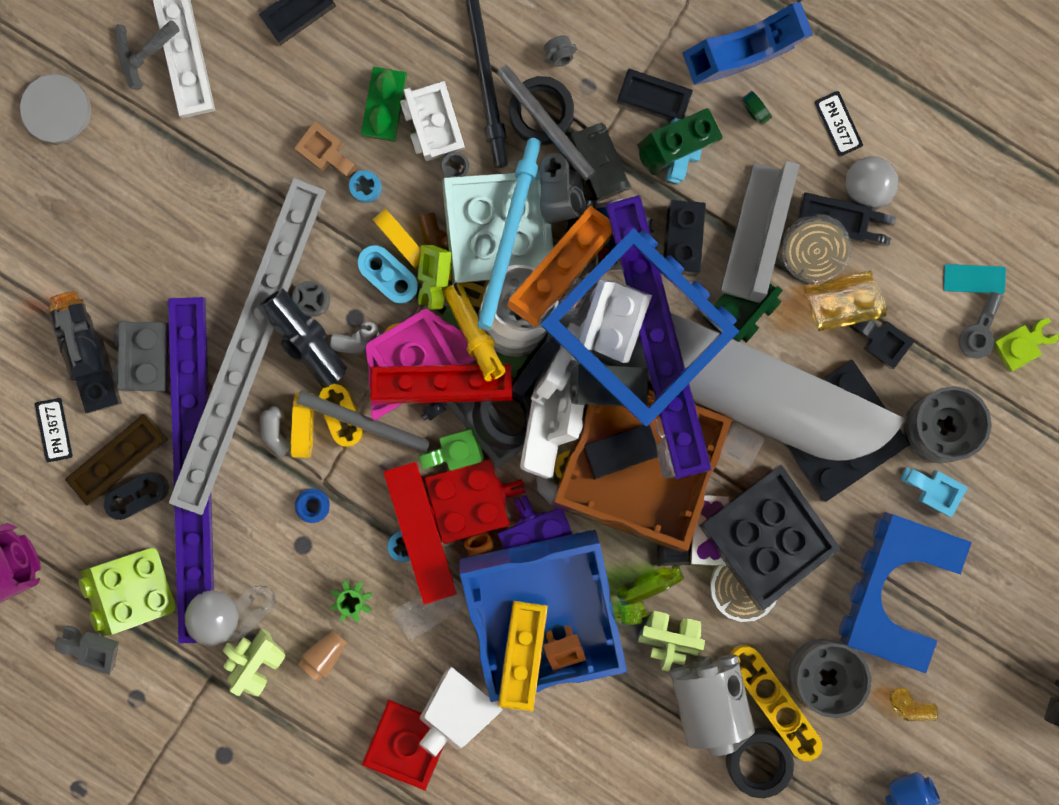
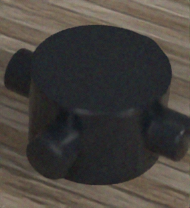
[421,402,447,421]

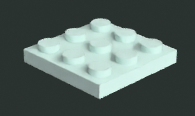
[442,171,554,284]

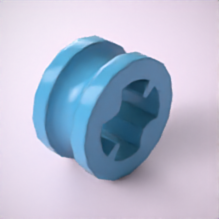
[349,170,382,203]
[388,531,410,562]

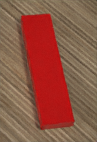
[370,363,512,404]
[383,462,457,605]

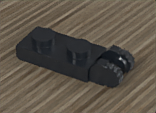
[795,192,896,246]

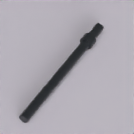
[465,0,508,168]

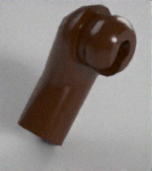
[418,212,449,251]

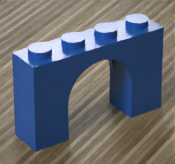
[839,512,972,673]

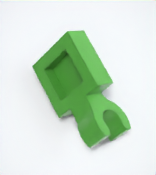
[418,427,484,471]

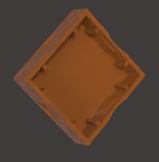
[551,388,732,553]

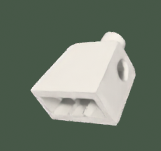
[419,667,503,757]

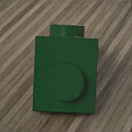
[637,108,723,175]

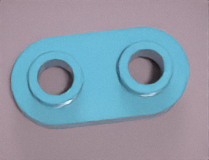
[358,245,419,304]

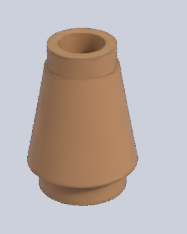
[298,630,348,682]

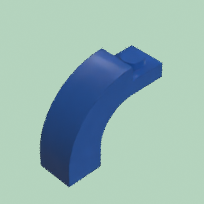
[682,2,813,85]

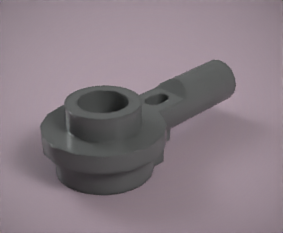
[959,292,1003,359]

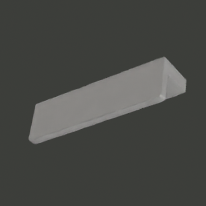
[720,161,800,303]

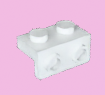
[400,81,465,161]

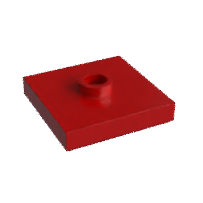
[361,699,444,791]

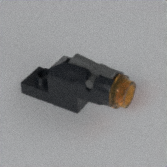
[49,291,122,414]

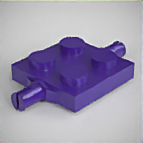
[498,495,573,549]

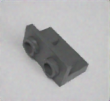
[113,321,169,391]

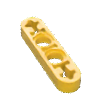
[730,644,822,761]

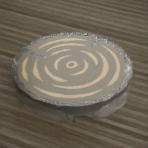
[782,214,852,283]

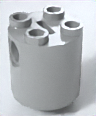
[670,655,755,756]

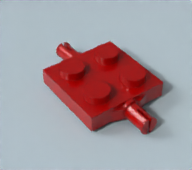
[425,459,526,544]

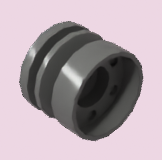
[904,386,992,464]
[788,638,872,718]

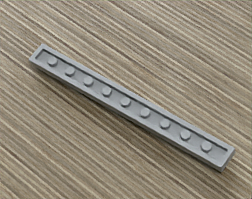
[169,178,326,515]

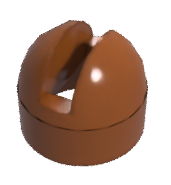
[464,533,493,557]

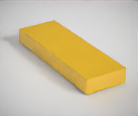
[498,601,548,712]

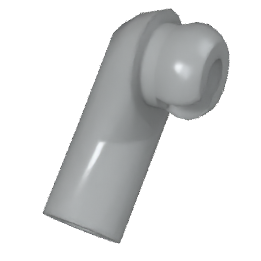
[330,322,380,355]
[260,406,291,459]

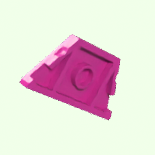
[366,308,476,421]

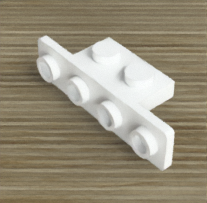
[520,367,584,479]

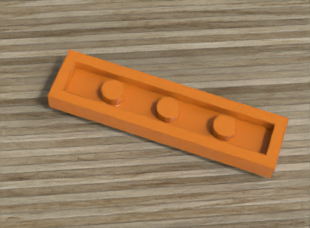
[507,206,613,327]

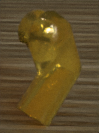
[890,687,938,721]

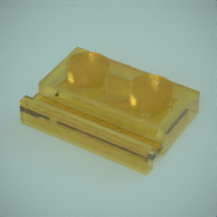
[804,270,887,331]

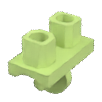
[637,610,705,672]
[223,628,285,697]

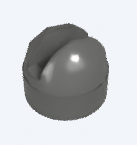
[441,152,469,178]

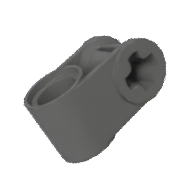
[540,152,586,224]

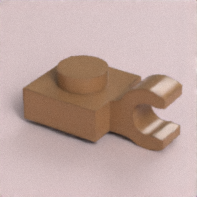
[294,122,358,179]

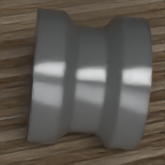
[292,281,330,317]

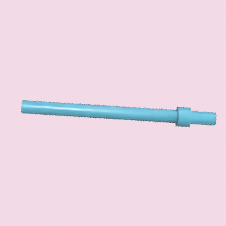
[477,138,541,330]

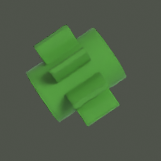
[330,579,373,623]

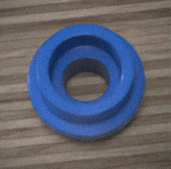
[295,488,330,523]

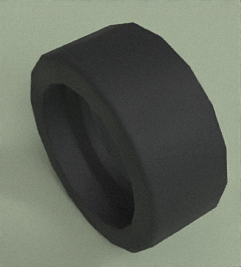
[509,76,574,146]
[472,381,533,450]
[726,728,794,799]

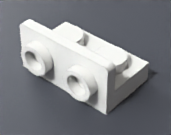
[579,280,652,363]

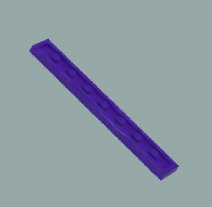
[606,195,712,479]

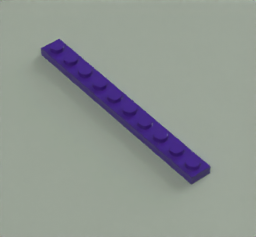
[168,297,214,644]

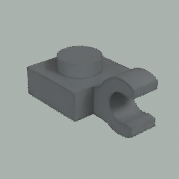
[55,625,119,675]

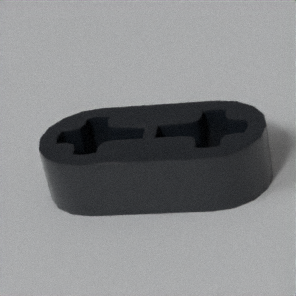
[104,472,169,520]

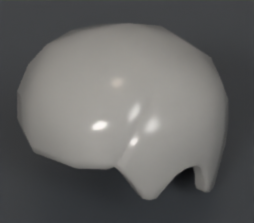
[845,156,899,211]
[185,590,239,646]

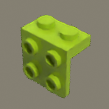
[79,548,176,636]

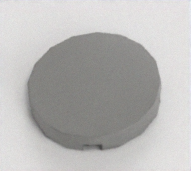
[20,74,92,145]

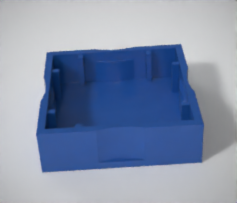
[459,529,627,702]

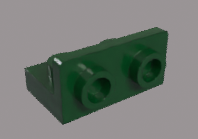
[703,283,783,343]

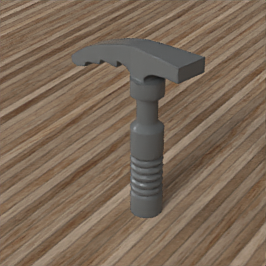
[116,20,180,89]

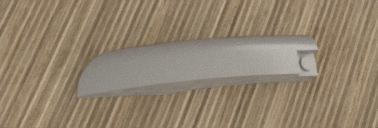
[559,276,905,461]

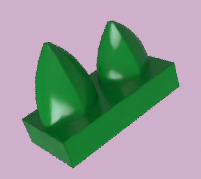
[361,66,408,142]

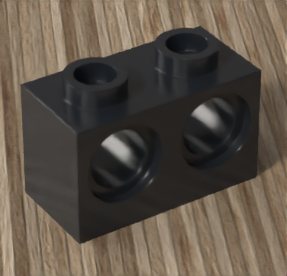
[663,200,706,276]

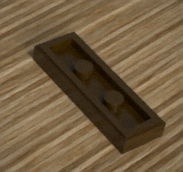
[65,413,168,506]

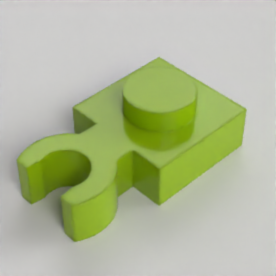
[418,245,452,309]
[994,318,1059,372]

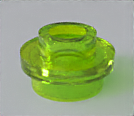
[614,601,649,625]

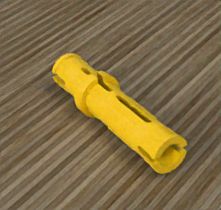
[443,283,505,381]

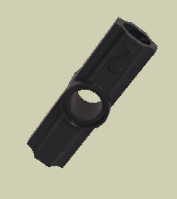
[258,288,347,388]

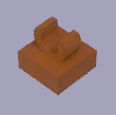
[544,625,586,671]

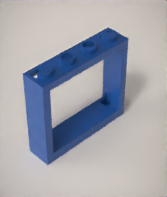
[540,228,739,427]

